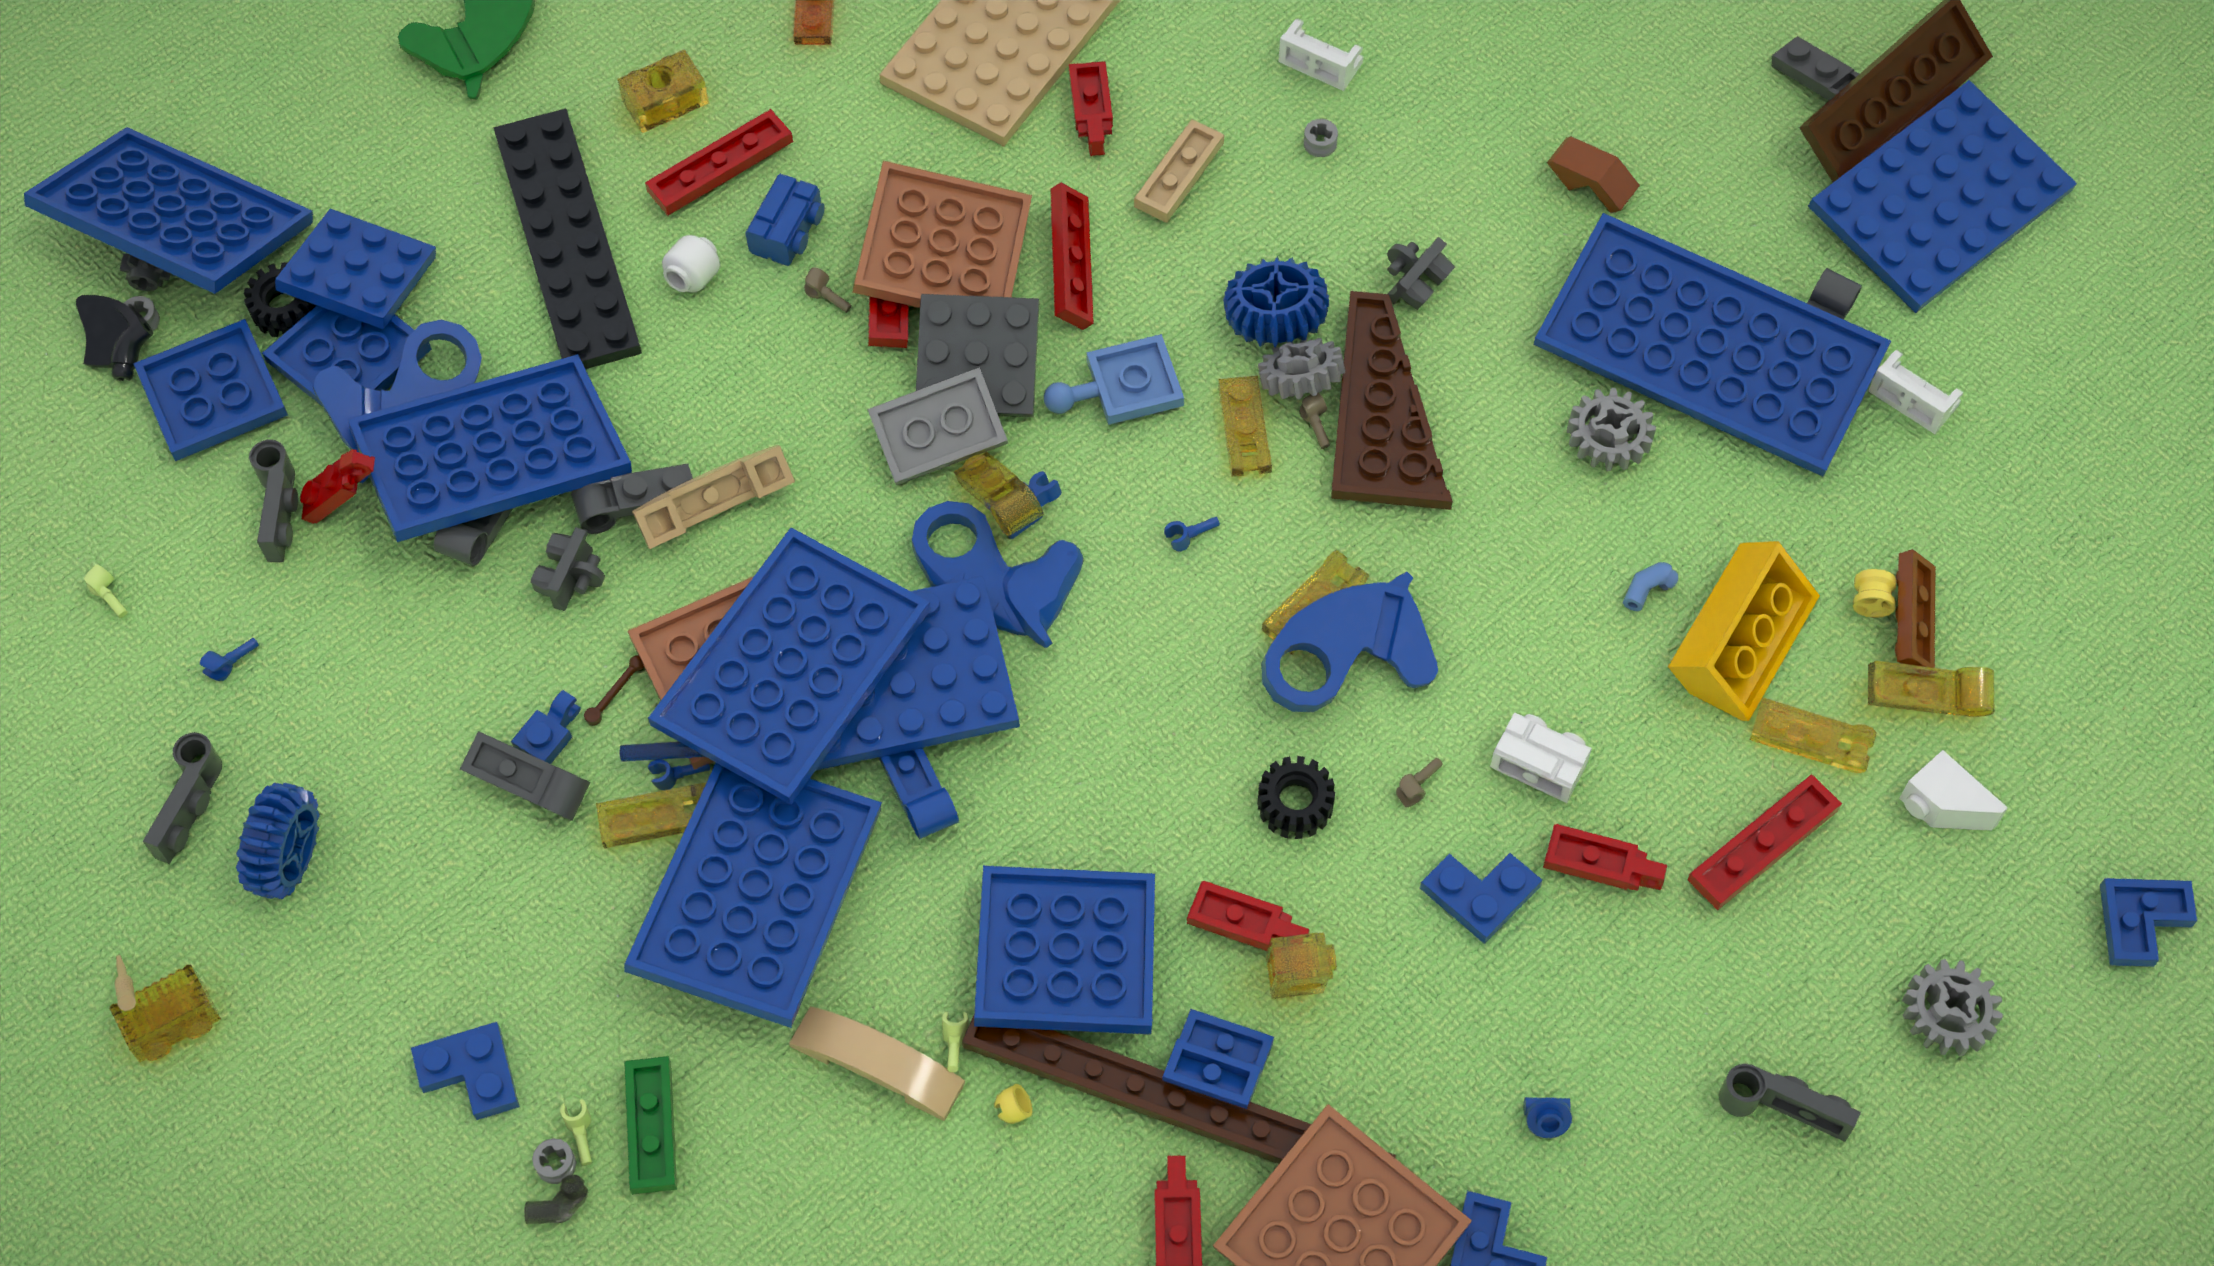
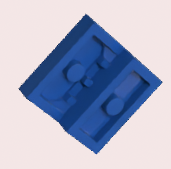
[1162,1009,1274,1109]

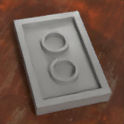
[868,367,1008,486]

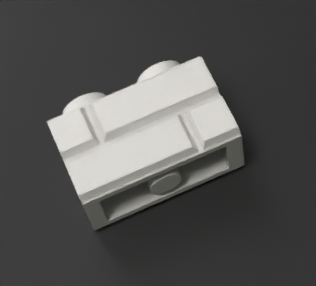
[1490,713,1592,803]

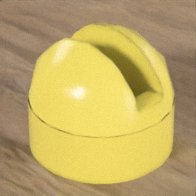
[994,1084,1033,1124]

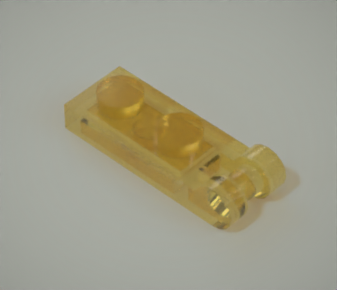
[1218,376,1272,477]
[1262,550,1369,655]
[1749,698,1877,773]
[596,783,706,848]

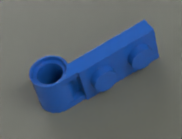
[878,748,959,839]

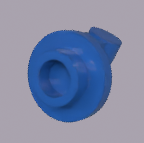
[1524,1097,1572,1138]

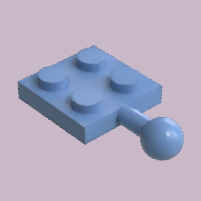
[1044,334,1184,425]

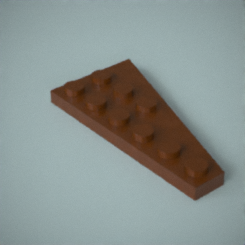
[1331,291,1453,510]

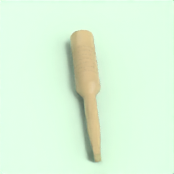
[114,955,136,1011]

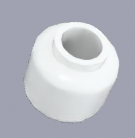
[662,235,720,293]

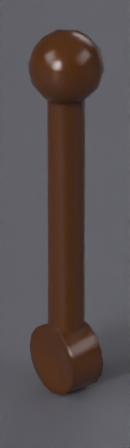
[584,655,644,726]

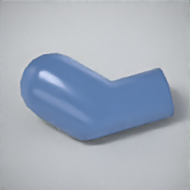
[1623,562,1678,611]

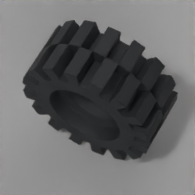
[244,263,317,338]
[1257,756,1335,839]

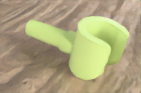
[84,564,128,618]
[942,1012,969,1072]
[560,1099,592,1166]

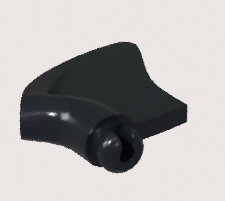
[76,295,153,381]

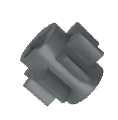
[120,254,171,291]

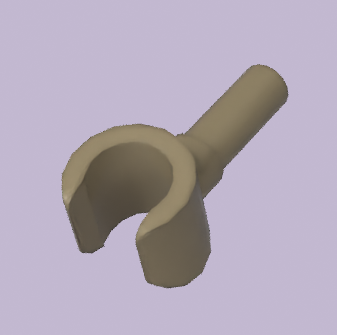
[804,267,852,313]
[1299,393,1330,449]
[1396,758,1443,807]

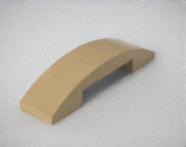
[632,445,795,549]
[789,1006,965,1121]

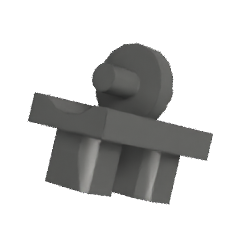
[1387,237,1455,310]
[531,527,605,611]

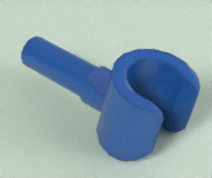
[1164,517,1220,552]
[200,638,259,681]
[648,759,710,791]

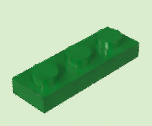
[624,1056,677,1195]

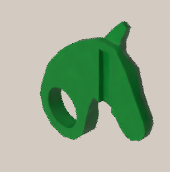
[398,0,535,99]

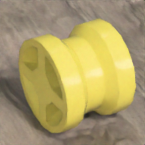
[1853,569,1897,618]

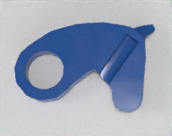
[313,319,482,484]
[912,501,1084,648]
[1261,572,1438,712]

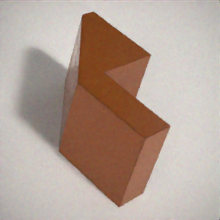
[1547,136,1640,213]

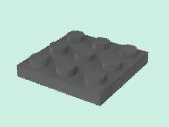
[916,294,1039,417]

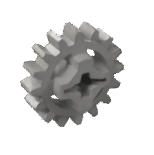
[1258,338,1345,399]
[1567,388,1656,471]
[1902,959,2003,1056]

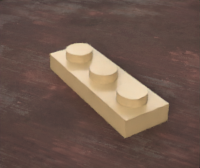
[1134,119,1224,223]

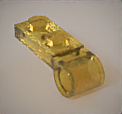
[954,452,1044,536]
[1868,661,1995,717]

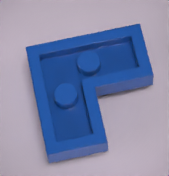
[1420,853,1543,944]
[2100,878,2197,967]
[411,1022,520,1120]
[1450,1191,1547,1266]

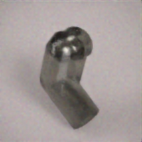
[524,1175,588,1224]

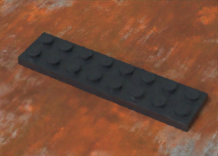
[493,108,642,369]

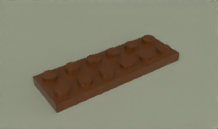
[1799,0,1993,182]

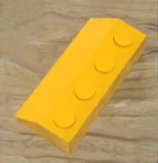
[1668,541,1820,721]

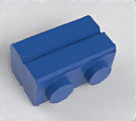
[745,174,825,266]

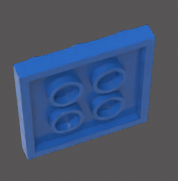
[275,209,436,329]
[262,306,432,407]
[133,319,288,461]

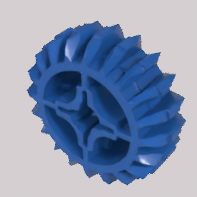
[1223,256,1329,348]
[236,782,320,899]

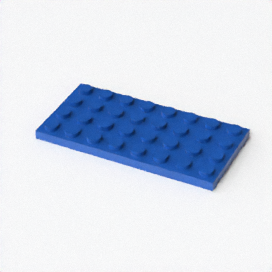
[1534,213,1891,477]

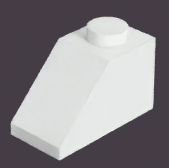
[1899,750,2008,831]

